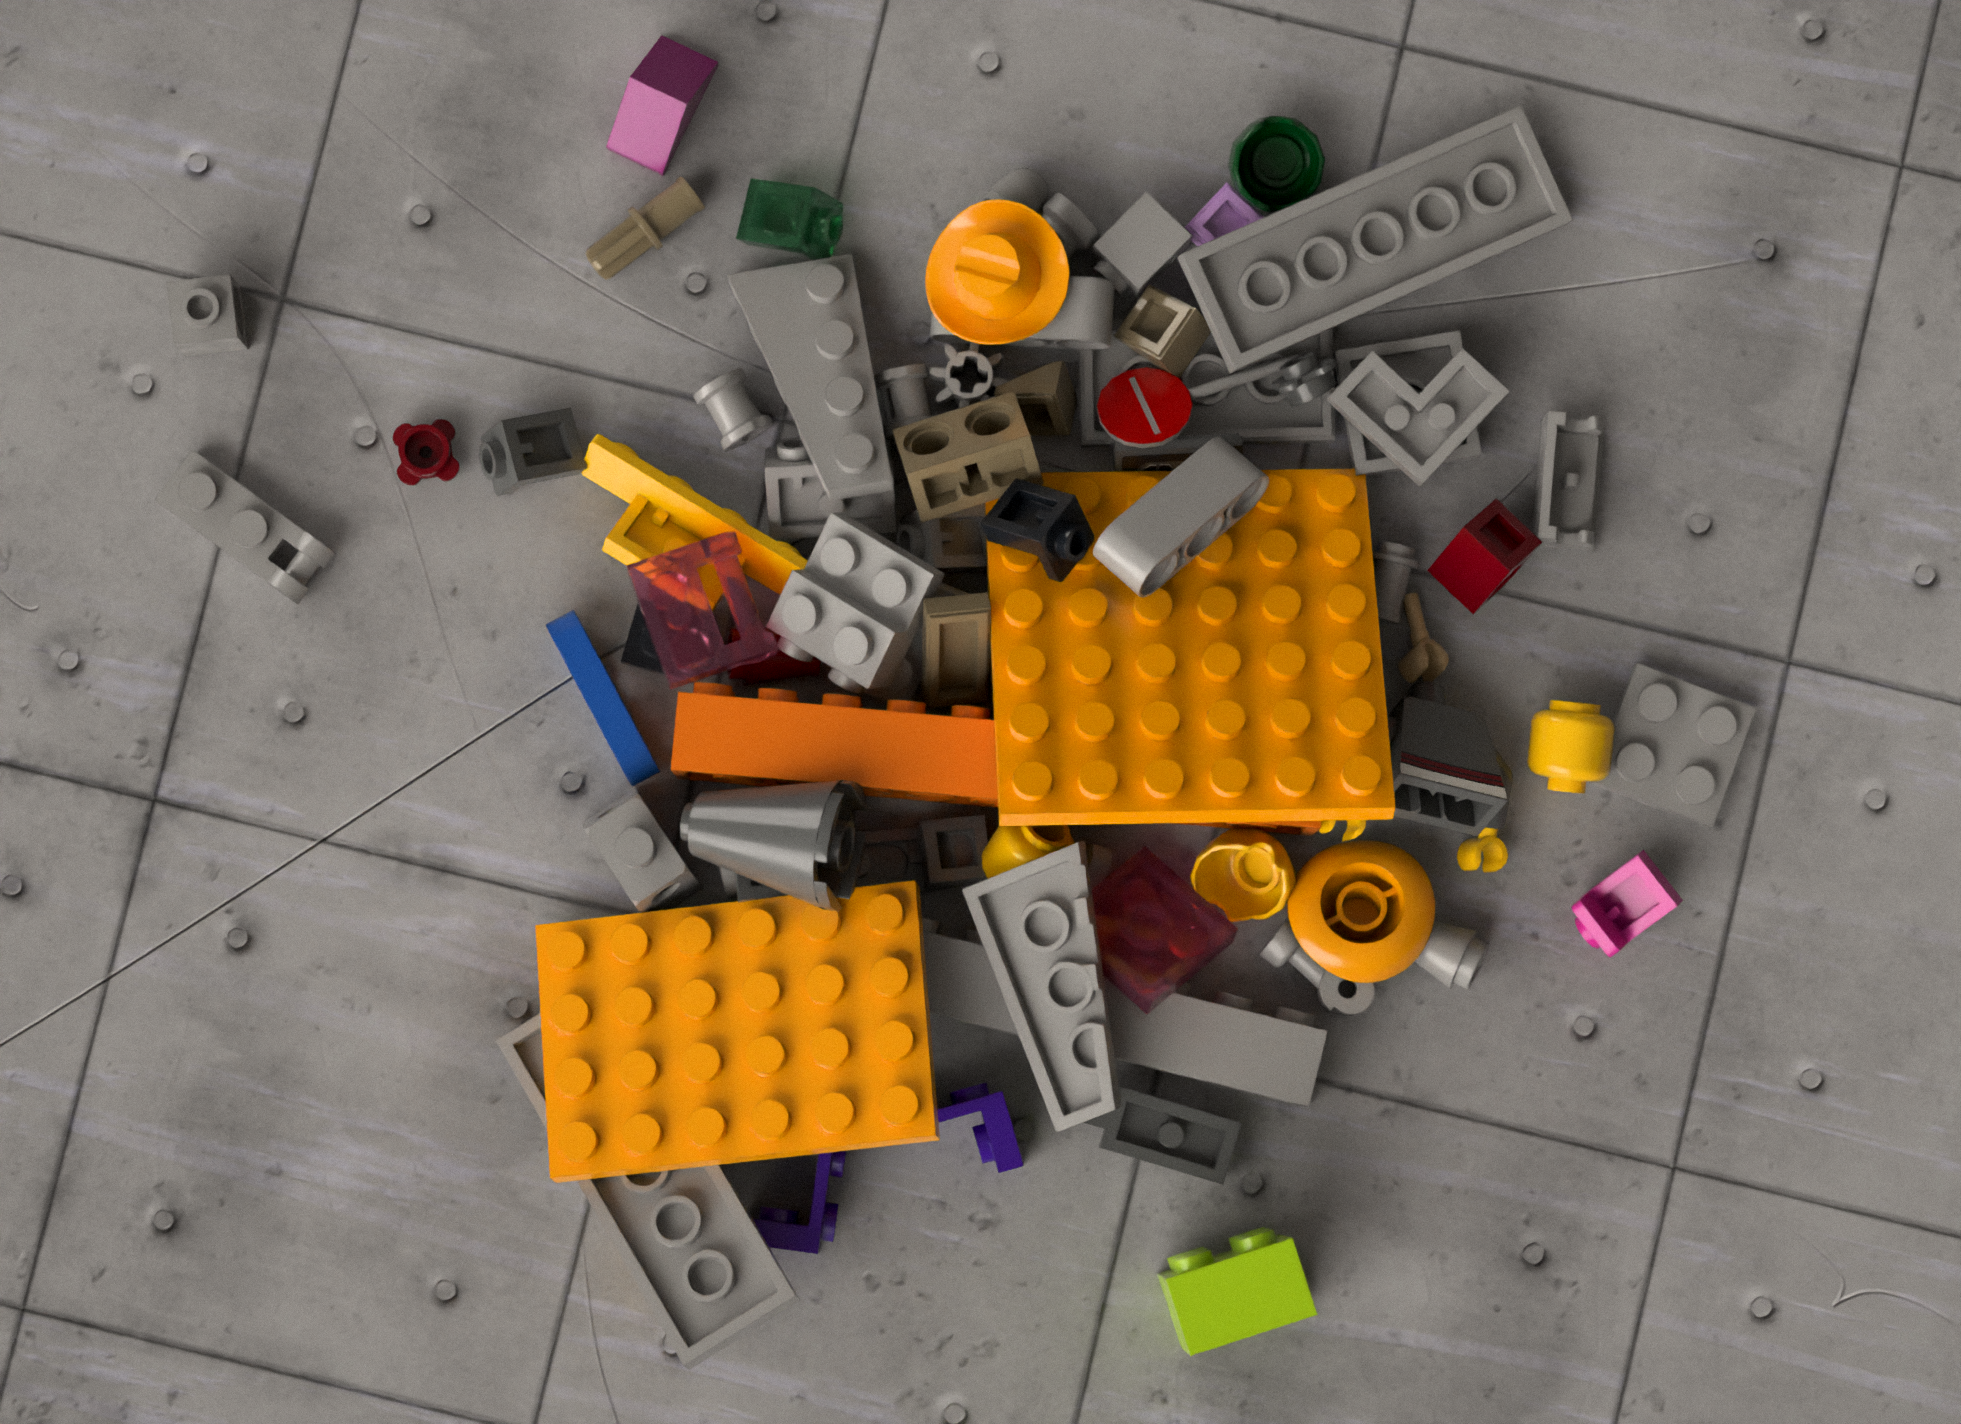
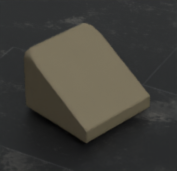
[1114,284,1211,378]
[994,360,1077,436]

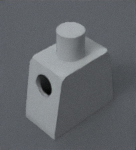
[583,787,703,913]

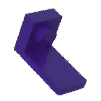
[938,1083,1024,1173]
[752,1151,846,1254]

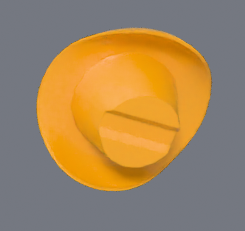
[925,199,1069,345]
[1287,840,1435,983]

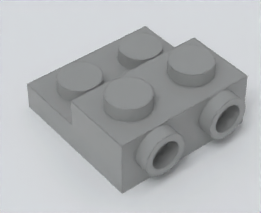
[766,512,945,693]

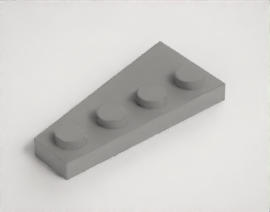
[727,254,893,501]
[962,841,1121,1132]

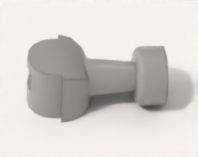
[1259,917,1375,1016]

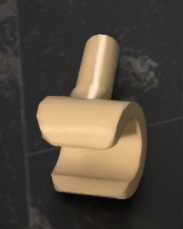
[1398,593,1449,683]

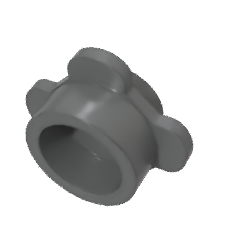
[1271,351,1337,406]

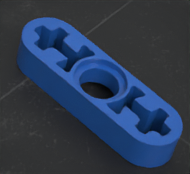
[545,609,660,787]

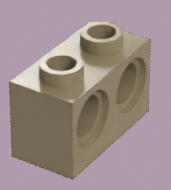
[892,391,1044,523]

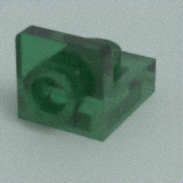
[736,178,844,260]

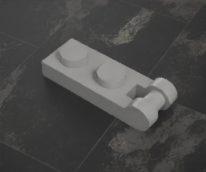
[154,449,336,604]

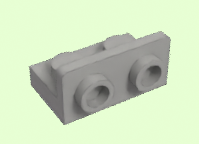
[764,437,897,540]

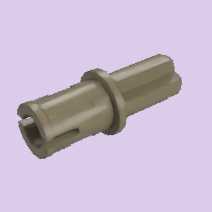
[585,176,705,280]

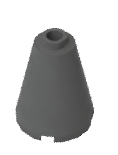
[680,780,867,911]

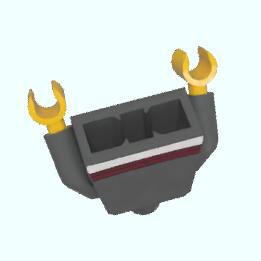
[1319,681,1513,873]

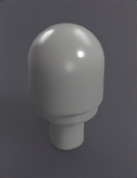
[982,168,1048,213]

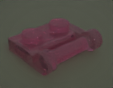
[627,532,779,690]

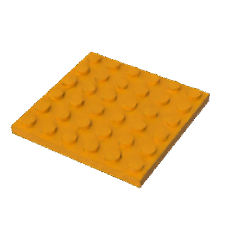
[984,469,1396,826]

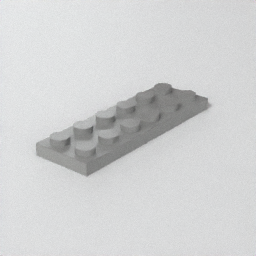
[1177,105,1573,373]
[496,1013,800,1370]

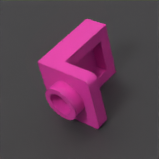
[1571,850,1683,957]

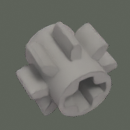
[930,342,1008,408]

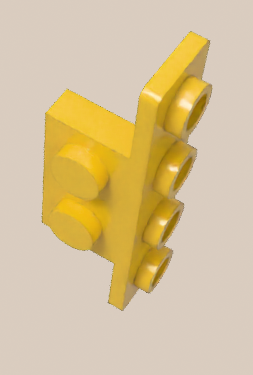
[581,434,808,616]

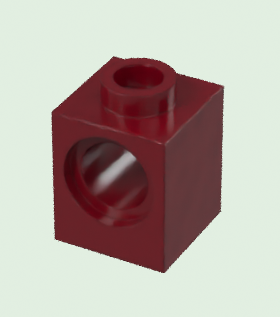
[1427,498,1542,614]

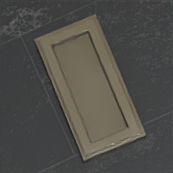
[921,592,991,708]

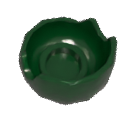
[1228,116,1326,212]

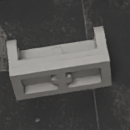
[1531,411,1605,552]

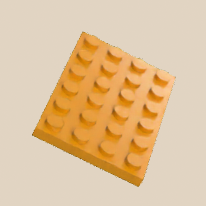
[535,880,940,1183]

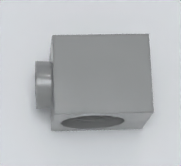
[1091,192,1192,300]
[167,274,248,357]

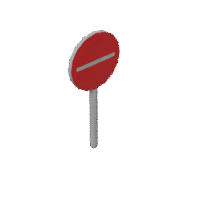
[1097,354,1299,448]

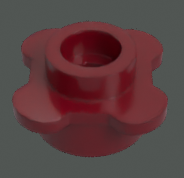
[393,419,460,486]

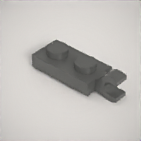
[1082,1086,1242,1185]

